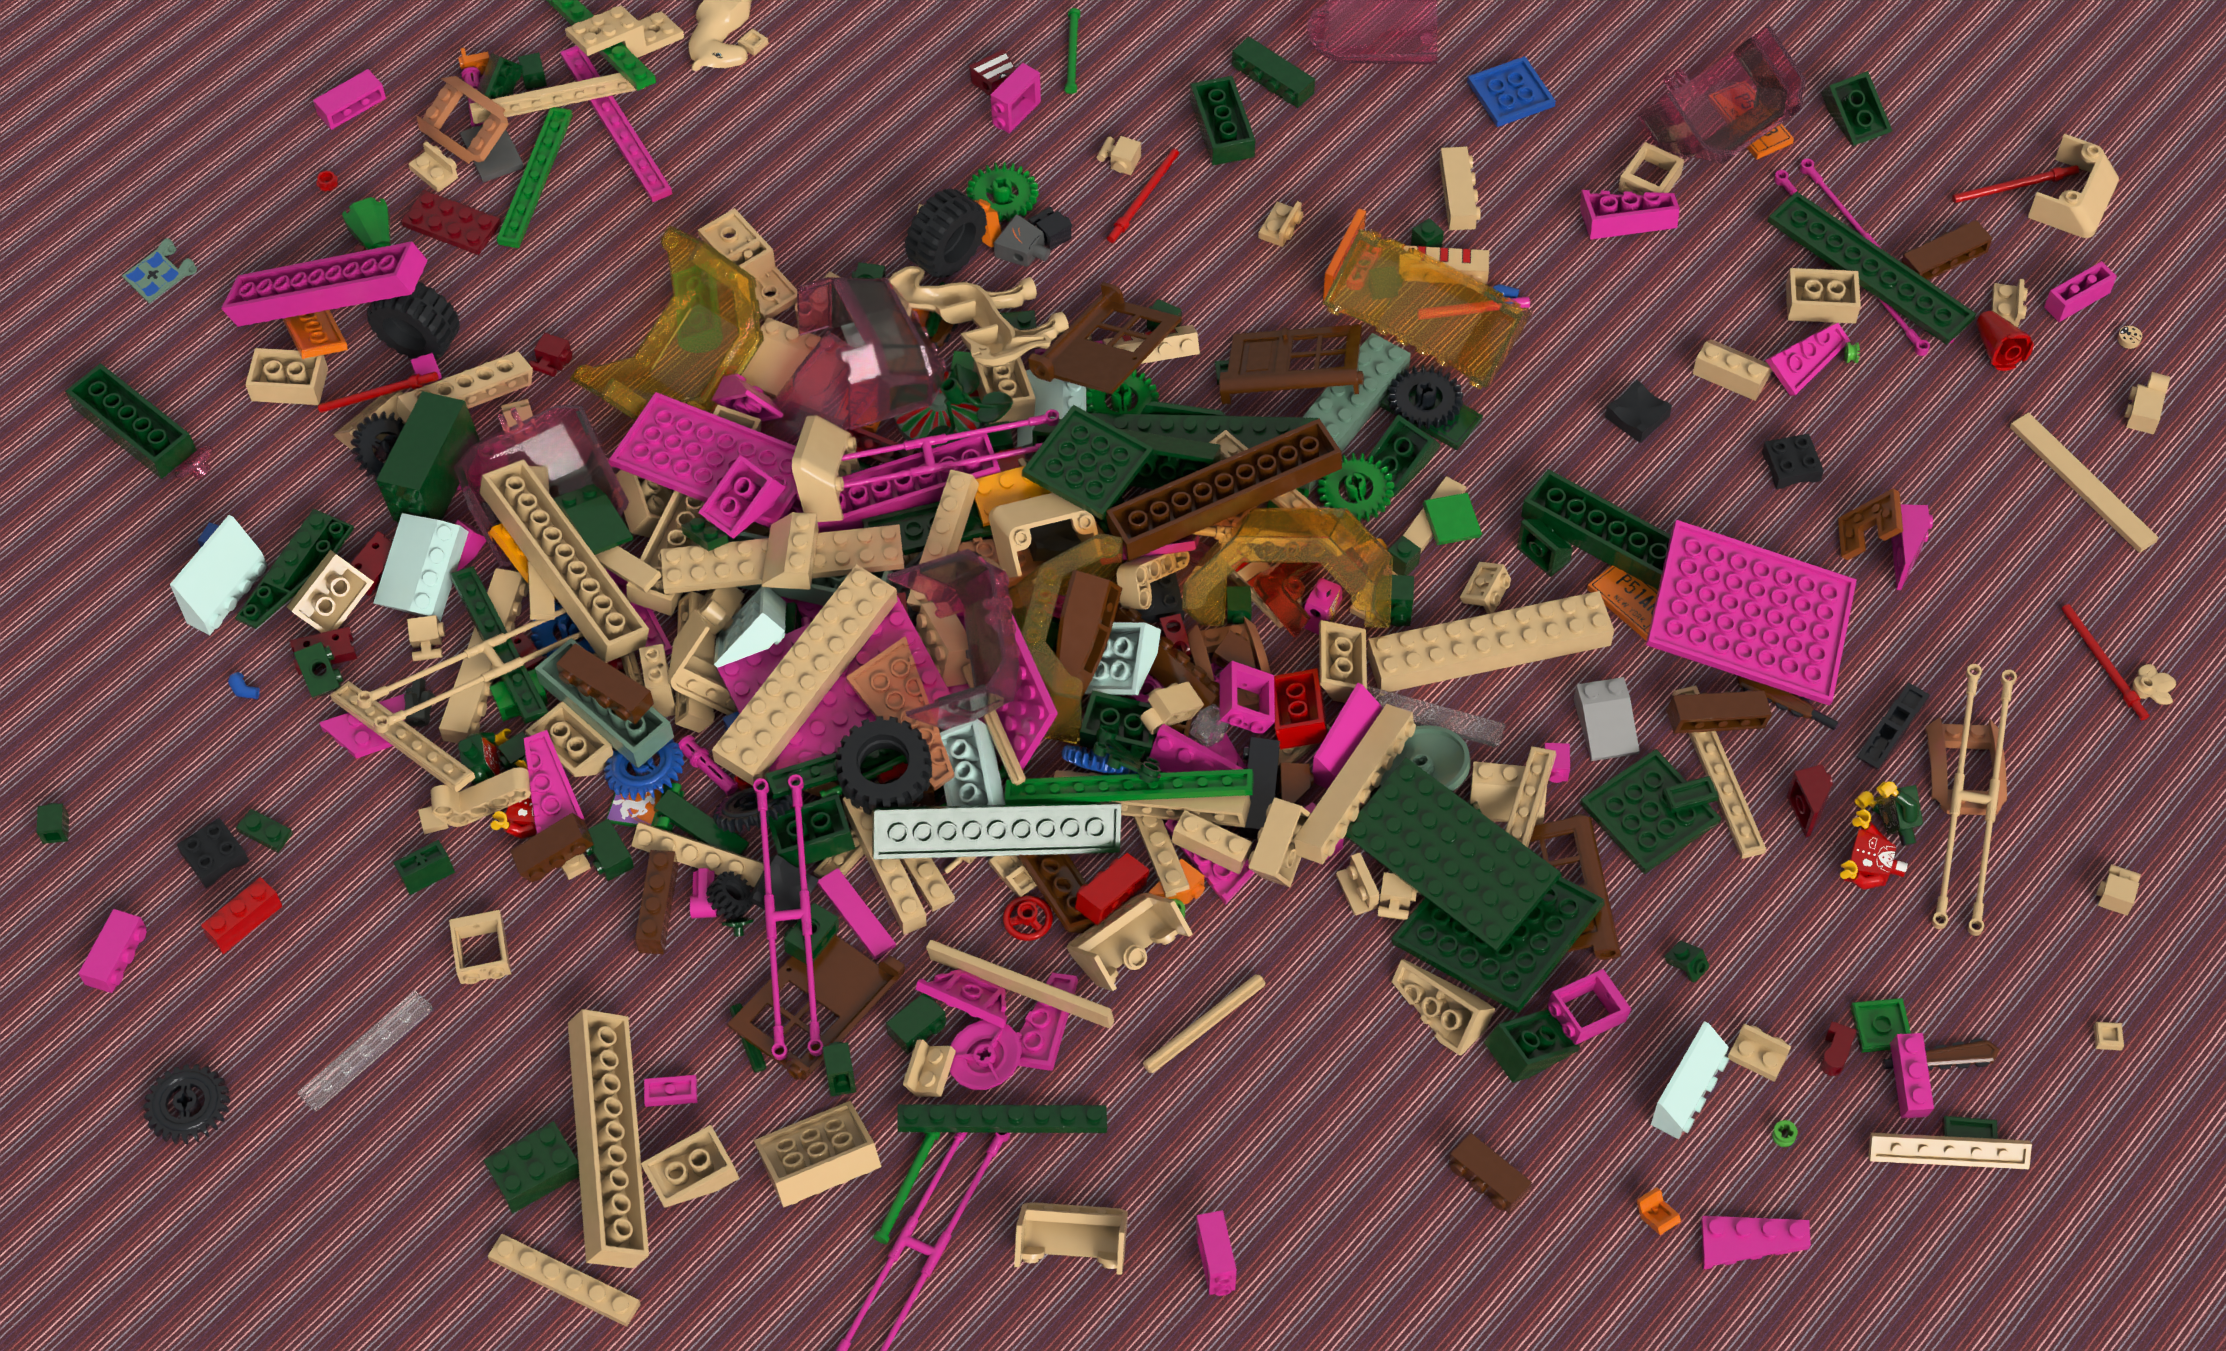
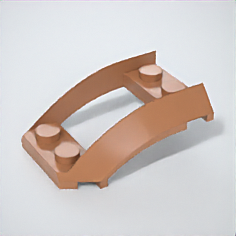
[416,76,508,164]
[1187,617,1271,716]
[1925,717,2007,816]

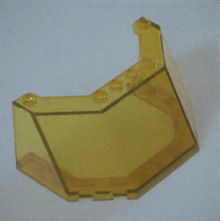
[570,225,764,421]
[1323,229,1533,389]
[1182,508,1393,628]
[1004,533,1123,745]

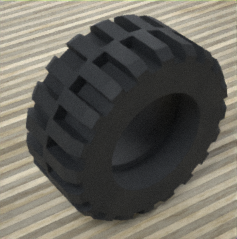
[905,189,987,278]
[367,282,460,360]
[835,716,932,815]

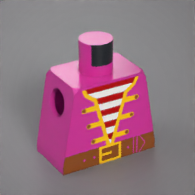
[1301,578,1342,635]

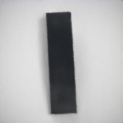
[1857,682,1930,770]

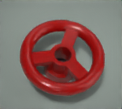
[1003,896,1053,941]

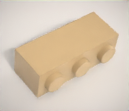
[1172,810,1252,874]

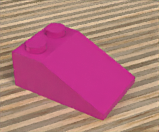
[712,374,783,421]
[698,455,785,539]
[1891,504,1933,590]

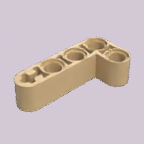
[1117,551,1190,609]
[431,767,531,827]

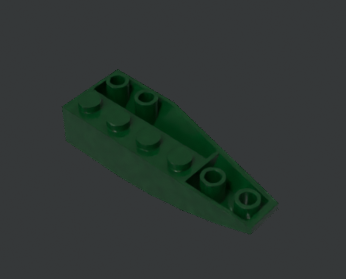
[235,509,354,629]

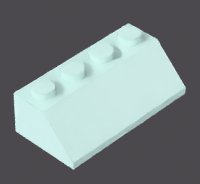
[940,718,1006,806]
[1651,1021,1729,1139]

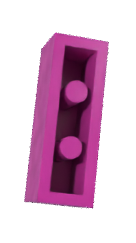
[313,69,386,130]
[2044,261,2117,322]
[78,909,147,993]
[1890,1033,1934,1118]

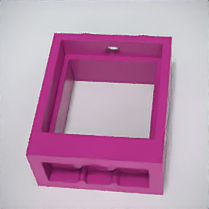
[991,63,1041,133]
[1220,661,1275,735]
[1547,969,1631,1045]
[1196,1210,1237,1296]

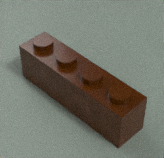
[1901,220,1993,280]
[556,643,654,724]
[1666,690,1772,734]
[635,850,678,955]

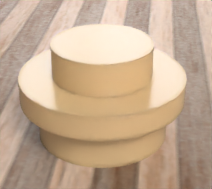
[1122,944,1147,970]

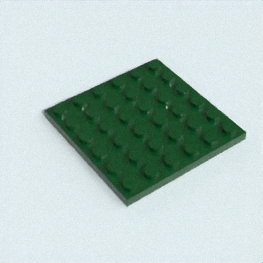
[1391,877,1604,1013]

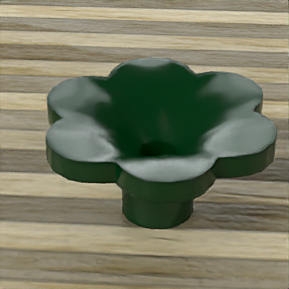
[721,917,754,937]

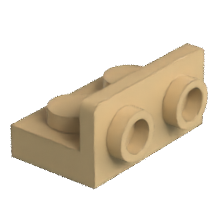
[408,141,458,192]
[1258,201,1304,247]
[1991,279,2028,327]
[1460,562,1511,614]
[1336,853,1379,915]
[1728,1024,1791,1082]
[903,1039,956,1097]

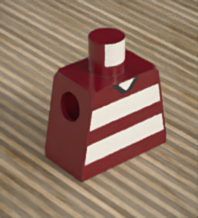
[969,49,1016,97]

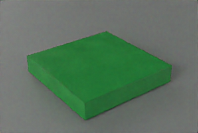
[1423,493,1482,545]
[1850,998,1911,1053]

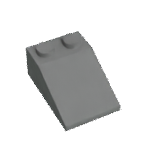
[1573,677,1640,761]

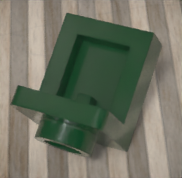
[1664,940,1709,983]

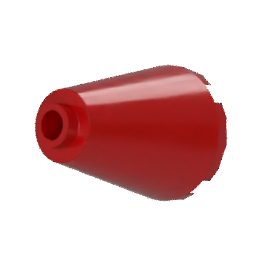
[1976,311,2034,371]

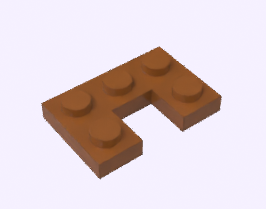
[1838,488,1903,561]

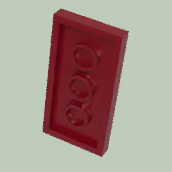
[401,190,501,255]

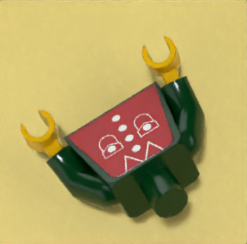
[458,728,511,786]

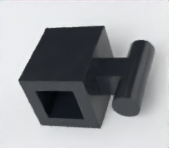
[1028,207,1072,250]

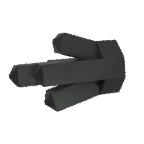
[404,678,435,727]

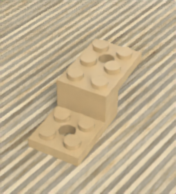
[565,5,684,58]
[698,208,802,321]

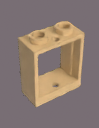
[1618,142,1684,195]
[639,644,675,717]
[449,910,511,984]

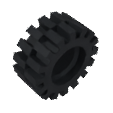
[706,871,753,920]

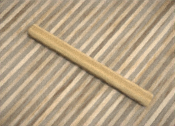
[962,663,1026,786]
[1143,975,1265,1073]

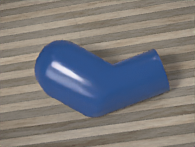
[1486,284,1520,301]
[228,672,260,699]

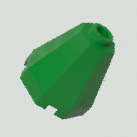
[342,197,391,250]

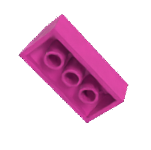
[1312,683,1383,789]

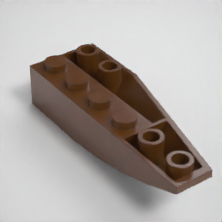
[1051,570,1123,724]

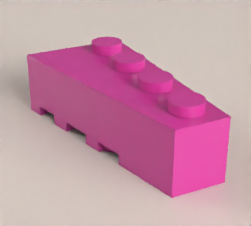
[1580,190,1680,239]

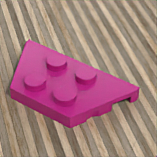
[319,693,406,759]
[915,969,1007,1028]

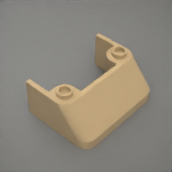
[2028,134,2119,238]
[792,415,860,522]
[989,493,1103,579]
[668,609,738,715]
[1067,893,1193,991]
[1014,1203,1128,1275]

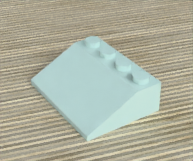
[1017,369,1086,448]
[374,513,469,622]
[170,515,267,635]
[714,586,786,668]
[1085,622,1161,695]

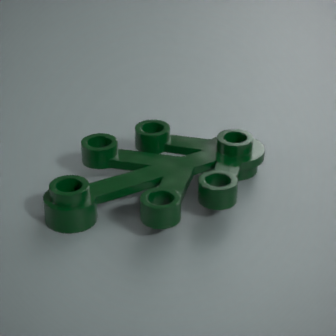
[1092,725,1161,783]

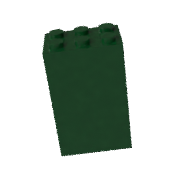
[376,391,480,523]

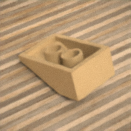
[640,1125,740,1208]

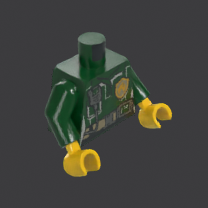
[1854,781,1923,846]

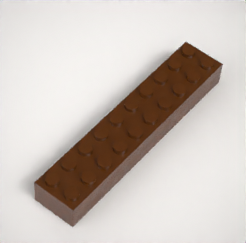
[1106,418,1342,561]

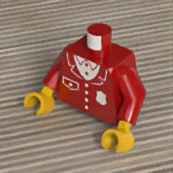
[490,760,537,839]
[1840,809,1908,890]

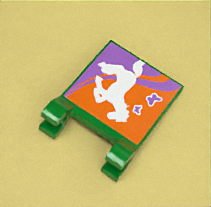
[606,783,685,832]

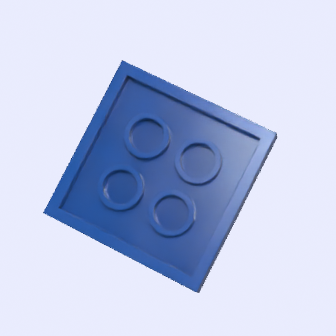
[1467,56,1556,127]

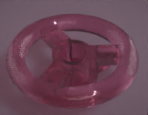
[174,445,213,479]

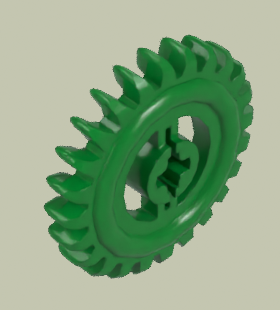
[966,162,1039,222]
[1086,369,1159,414]
[1317,453,1394,524]

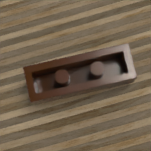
[510,813,594,882]
[1448,1133,1532,1214]

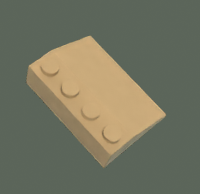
[741,318,851,412]
[754,1101,881,1208]

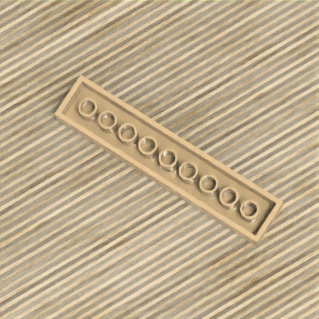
[626,405,761,616]
[480,459,649,663]
[712,564,898,786]
[1367,591,1614,694]
[568,1009,649,1268]

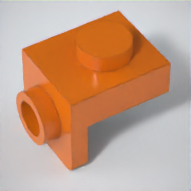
[458,47,490,77]
[1637,1187,1681,1235]

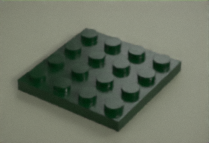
[1022,405,1153,520]
[1580,749,1721,874]

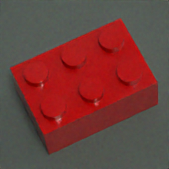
[1274,668,1328,750]

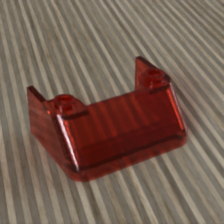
[1254,540,1374,638]

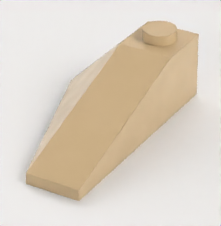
[1392,959,1496,1055]

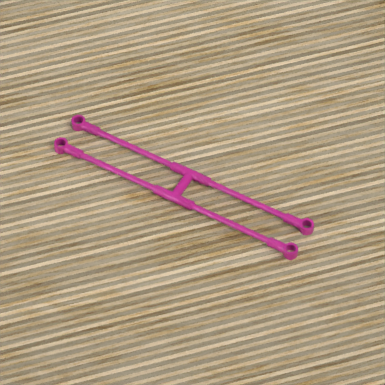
[1774,159,1955,356]
[790,409,1059,501]
[753,774,824,1060]
[836,1132,1010,1351]

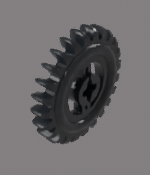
[1387,364,1464,429]
[351,411,405,482]
[713,784,793,833]
[143,1064,231,1145]

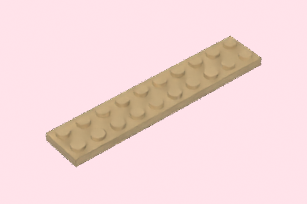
[661,525,904,594]

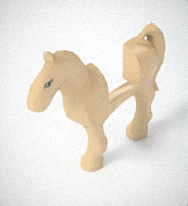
[689,0,752,71]
[867,266,1069,368]

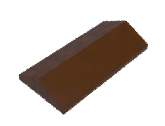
[1017,854,1095,933]

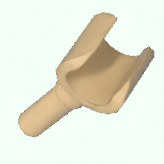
[943,857,976,874]

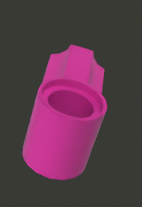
[690,868,717,918]

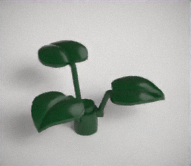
[921,364,1013,452]

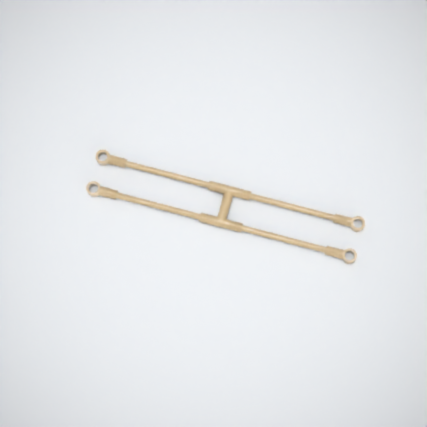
[357,608,583,733]
[1932,664,2017,936]

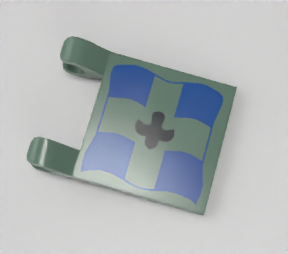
[122,238,197,303]

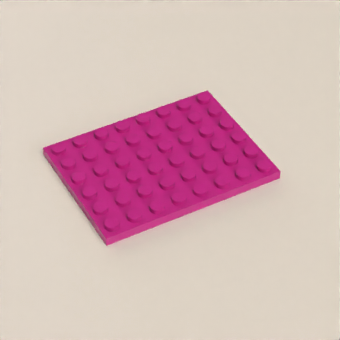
[1646,520,1857,705]
[716,596,956,772]

